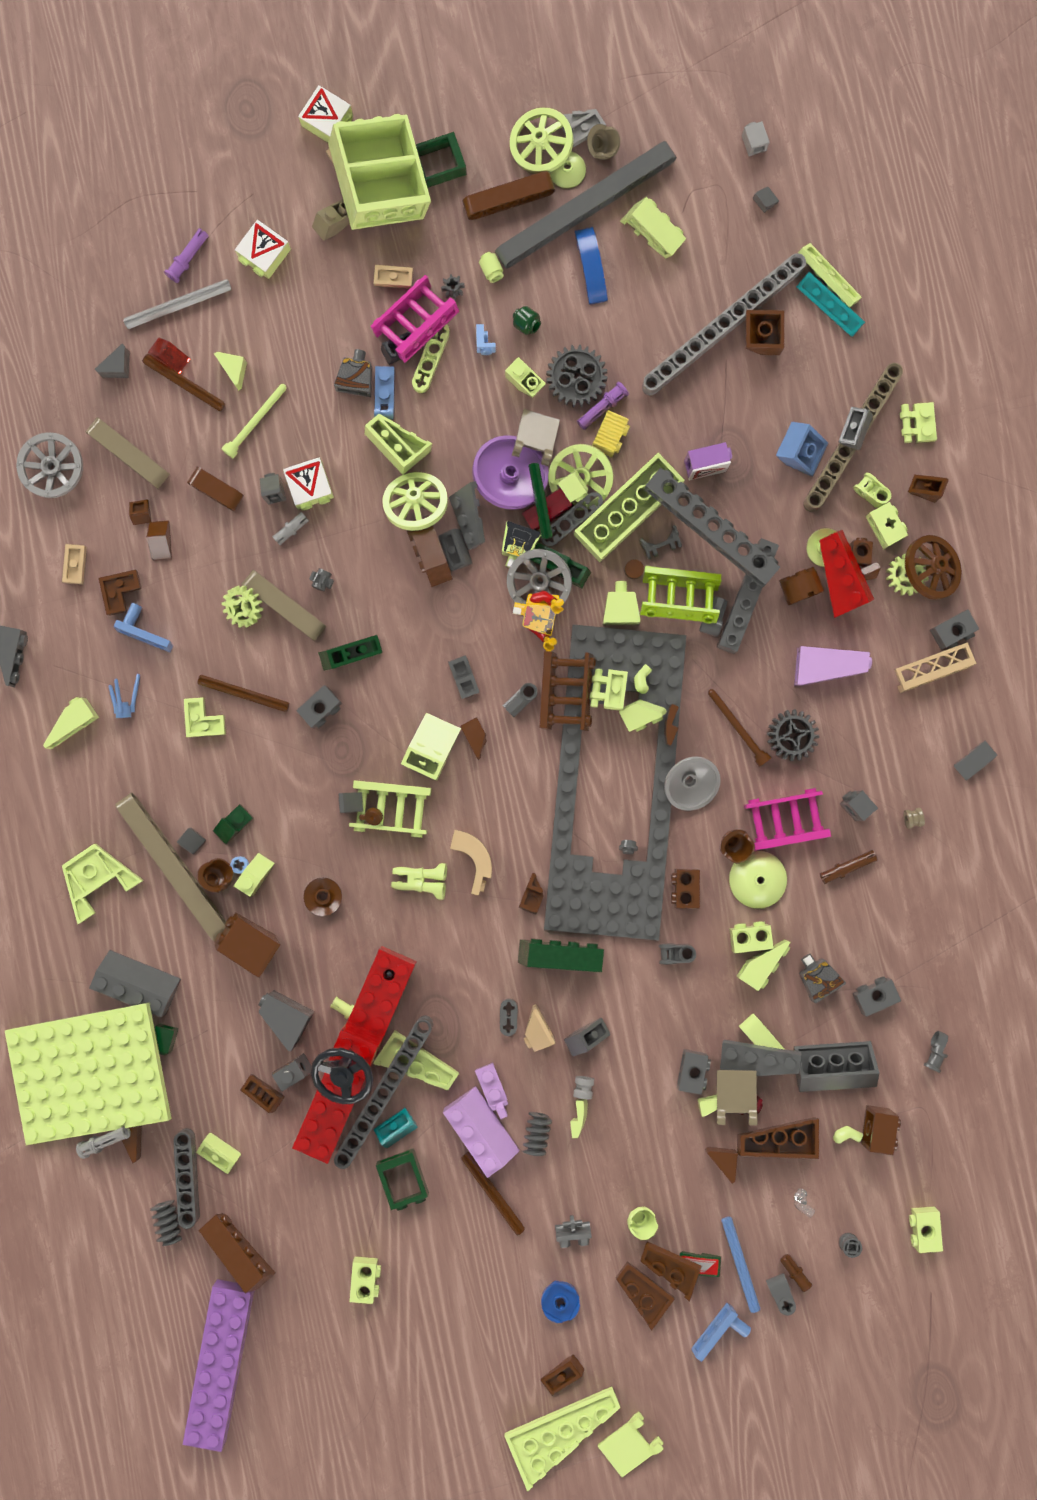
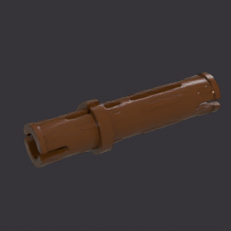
[820,850,877,884]

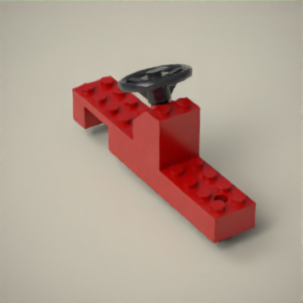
[292,946,417,1164]

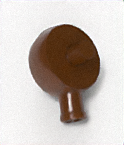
[359,808,383,826]

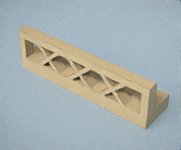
[895,642,976,693]

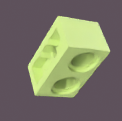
[730,921,774,953]
[350,1257,381,1304]

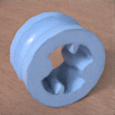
[230,856,249,874]

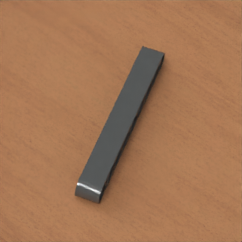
[334,1016,434,1169]

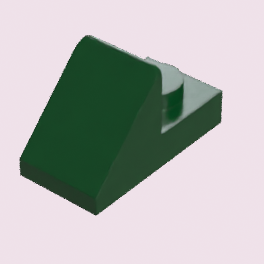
[213,804,254,845]

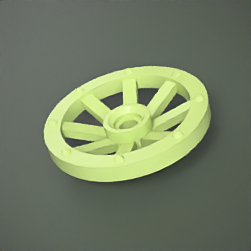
[510,108,574,174]
[548,444,613,510]
[383,472,448,531]

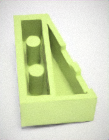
[620,197,686,259]
[364,414,432,475]

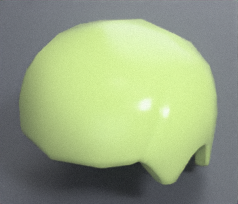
[627,1206,658,1240]

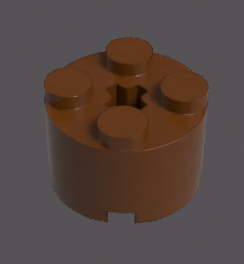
[779,567,824,606]

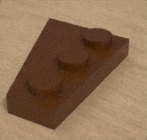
[640,1241,702,1302]
[616,1261,675,1331]

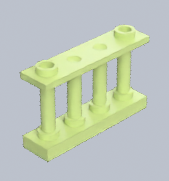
[349,780,432,838]

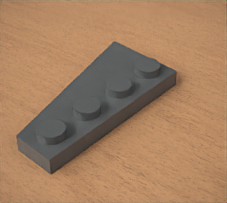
[720,1040,802,1076]

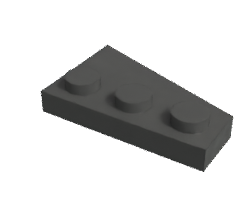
[449,481,485,550]

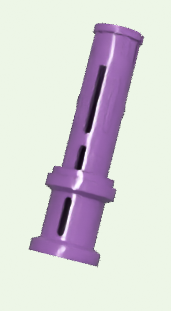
[164,228,209,283]
[577,381,629,430]

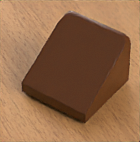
[129,499,151,525]

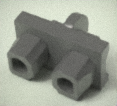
[555,1215,592,1248]

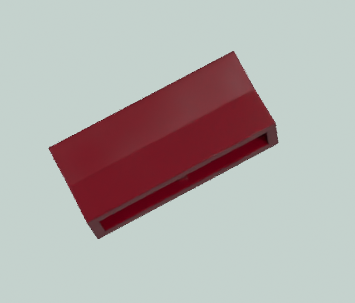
[522,487,574,531]

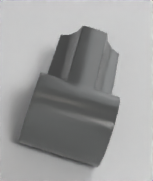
[699,596,728,637]
[502,683,538,717]

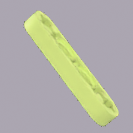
[412,324,450,393]

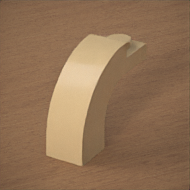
[450,830,492,895]

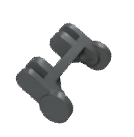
[639,525,682,560]

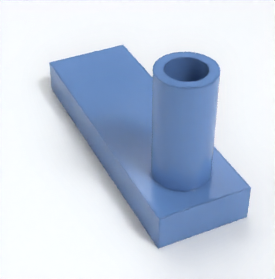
[113,603,173,652]
[691,1303,751,1362]

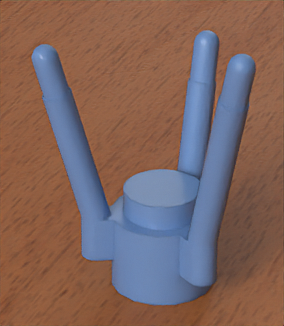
[108,674,140,718]

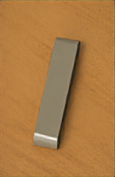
[85,417,170,489]
[241,570,326,641]

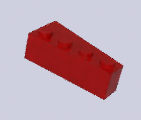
[819,530,874,618]

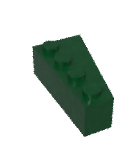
[518,938,604,972]

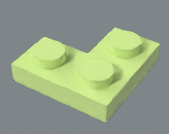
[184,697,226,737]

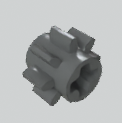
[441,274,465,300]
[309,568,334,592]

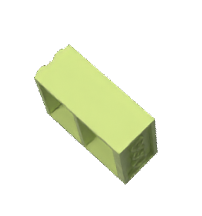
[328,114,431,230]

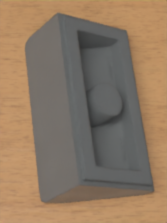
[838,407,873,450]
[439,529,473,571]

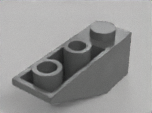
[0,626,28,688]

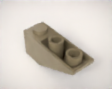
[312,199,350,241]

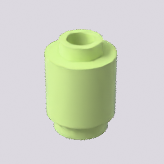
[479,252,504,283]

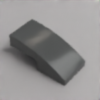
[448,655,479,699]
[954,740,997,781]

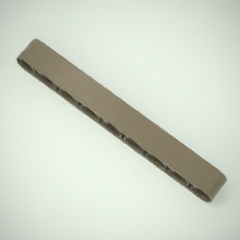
[803,363,903,512]
[115,793,226,941]

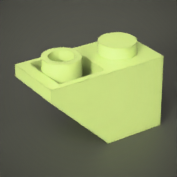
[505,357,546,398]
[619,699,667,732]

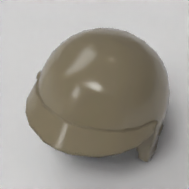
[587,124,620,160]

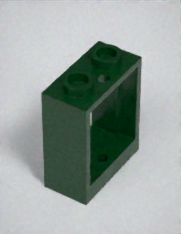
[415,132,467,188]
[376,1148,429,1211]

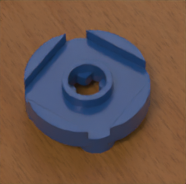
[541,1281,580,1323]

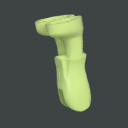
[391,863,447,900]

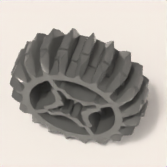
[767,709,820,761]

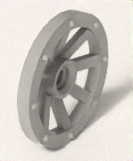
[16,432,83,498]
[507,549,572,604]

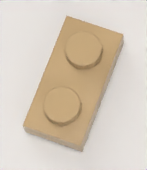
[374,265,413,289]
[62,544,87,584]

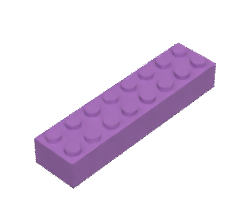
[183,1279,254,1452]

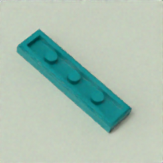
[796,272,865,337]

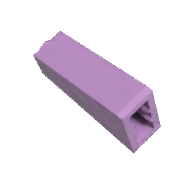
[794,646,872,686]

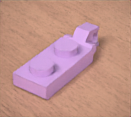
[475,1063,508,1119]

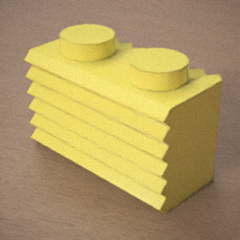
[592,410,630,457]

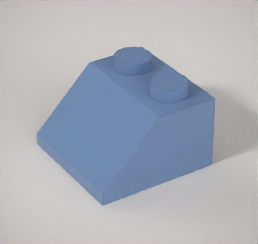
[776,422,828,476]

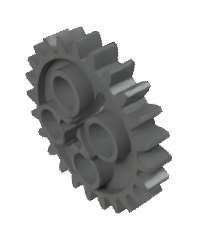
[546,344,608,407]

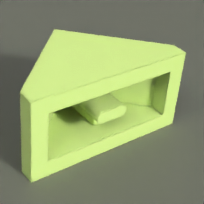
[214,352,247,391]

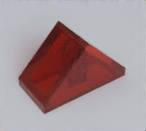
[148,337,190,374]

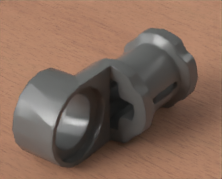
[924,1031,948,1073]

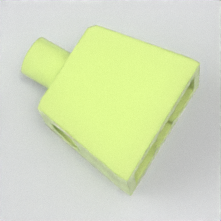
[603,581,640,625]

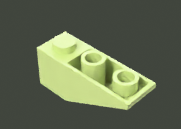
[737,939,791,991]

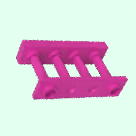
[370,275,459,363]
[744,788,831,850]

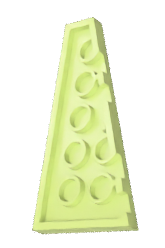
[505,1387,620,1491]

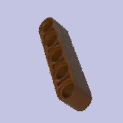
[462,171,556,220]

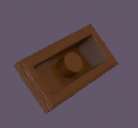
[540,1354,584,1396]

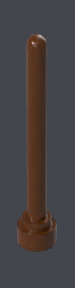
[708,689,771,767]

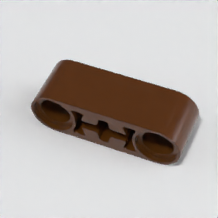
[187,466,244,512]

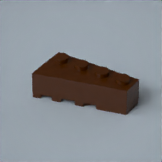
[198,1213,276,1294]

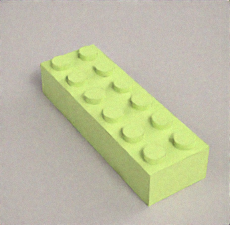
[574,453,685,562]

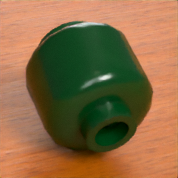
[513,306,541,335]

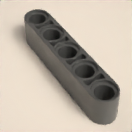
[173,1128,200,1229]

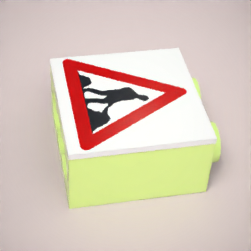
[298,85,353,143]
[235,220,291,279]
[283,457,334,510]

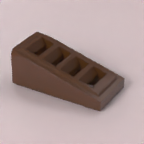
[240,1074,285,1113]

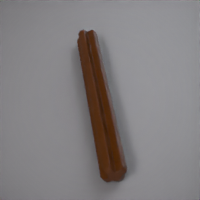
[142,354,225,411]
[197,675,290,712]
[461,1152,525,1236]

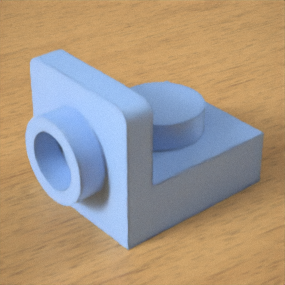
[476,324,496,355]

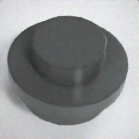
[619,840,638,854]

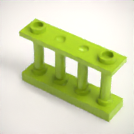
[640,566,722,624]

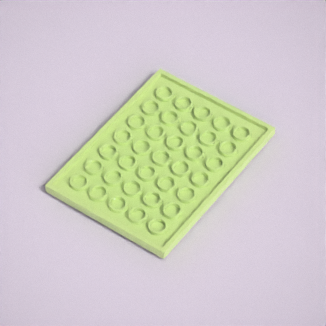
[5,1003,172,1145]

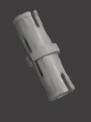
[272,512,309,546]

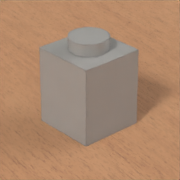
[742,122,770,156]

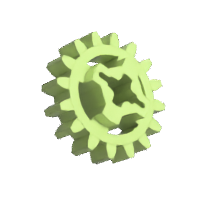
[886,554,929,596]
[222,585,263,627]

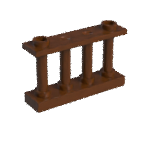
[539,651,596,731]

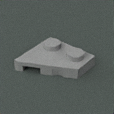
[557,109,606,147]

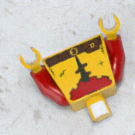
[513,591,564,651]

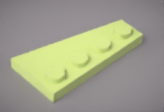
[373,1030,459,1090]

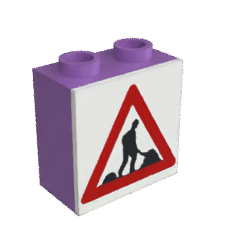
[684,442,732,480]

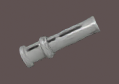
[76,1126,130,1159]

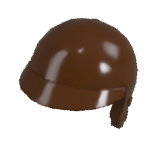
[720,829,755,864]
[197,858,234,893]

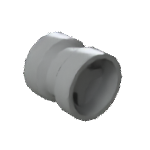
[573,1076,595,1099]

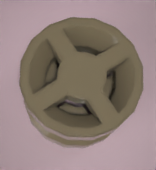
[903,808,925,829]

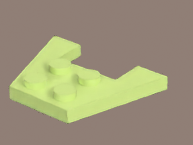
[62,844,144,924]

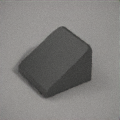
[753,187,779,213]
[177,827,206,854]

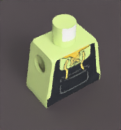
[502,521,541,568]

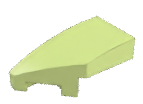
[570,1098,588,1138]

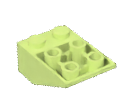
[401,713,461,780]

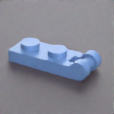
[374,366,395,420]

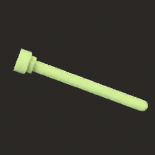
[221,384,287,459]

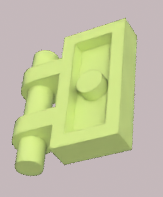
[900,402,937,443]
[589,669,628,711]

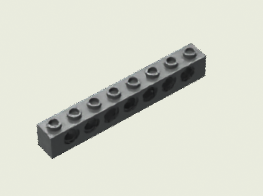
[644,468,780,588]

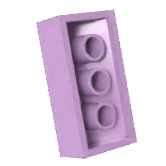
[443,1086,520,1178]

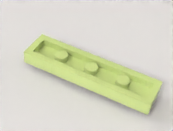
[798,243,862,308]

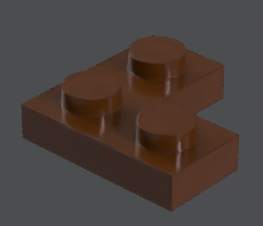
[98,569,142,616]

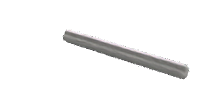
[123,279,231,329]

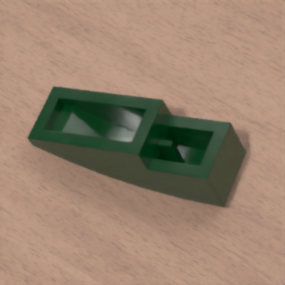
[530,543,591,589]

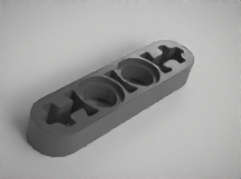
[541,492,604,546]

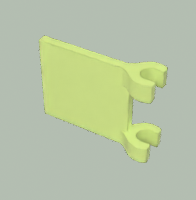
[598,1412,663,1477]

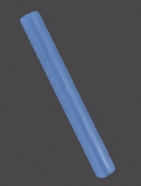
[721,1216,760,1313]

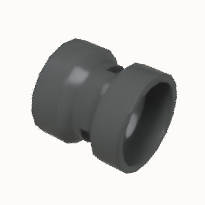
[839,1233,862,1258]

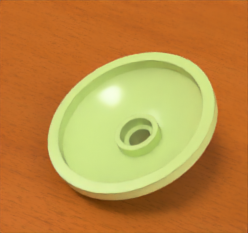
[729,851,787,908]

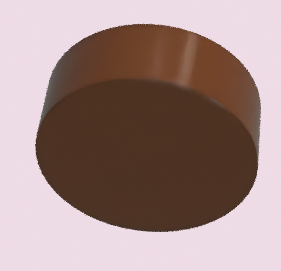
[625,559,644,579]

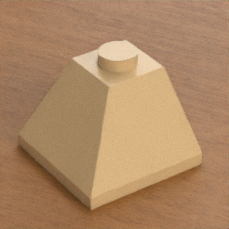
[524,1004,555,1052]

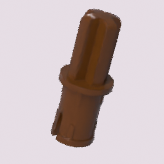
[780,1254,812,1292]

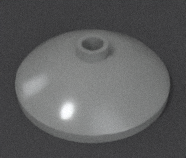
[664,757,720,811]

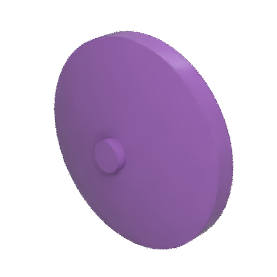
[472,436,549,509]

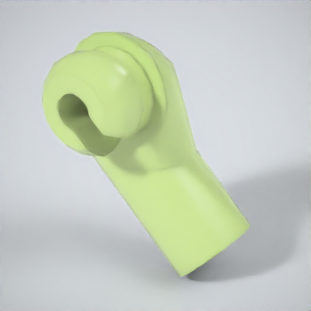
[634,664,652,694]
[833,1126,863,1144]

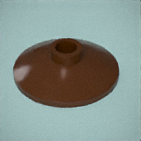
[303,877,342,916]

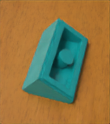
[373,1108,418,1148]

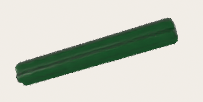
[528,463,553,539]

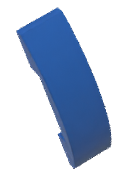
[575,227,608,304]

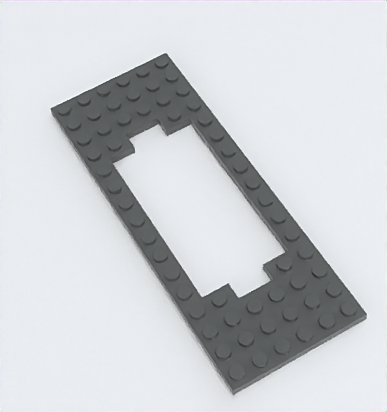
[544,625,687,941]

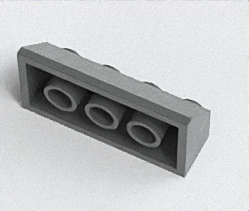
[89,950,181,1017]
[794,1041,880,1092]

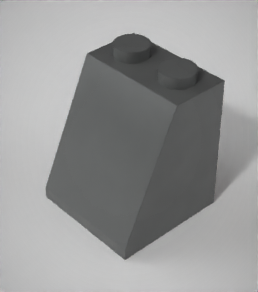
[258,990,315,1052]

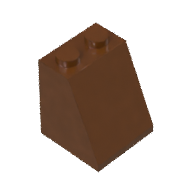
[214,912,281,978]

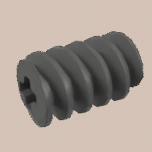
[522,1112,552,1156]
[150,1200,182,1246]

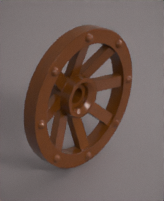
[905,535,962,600]

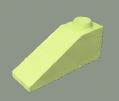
[43,697,99,749]

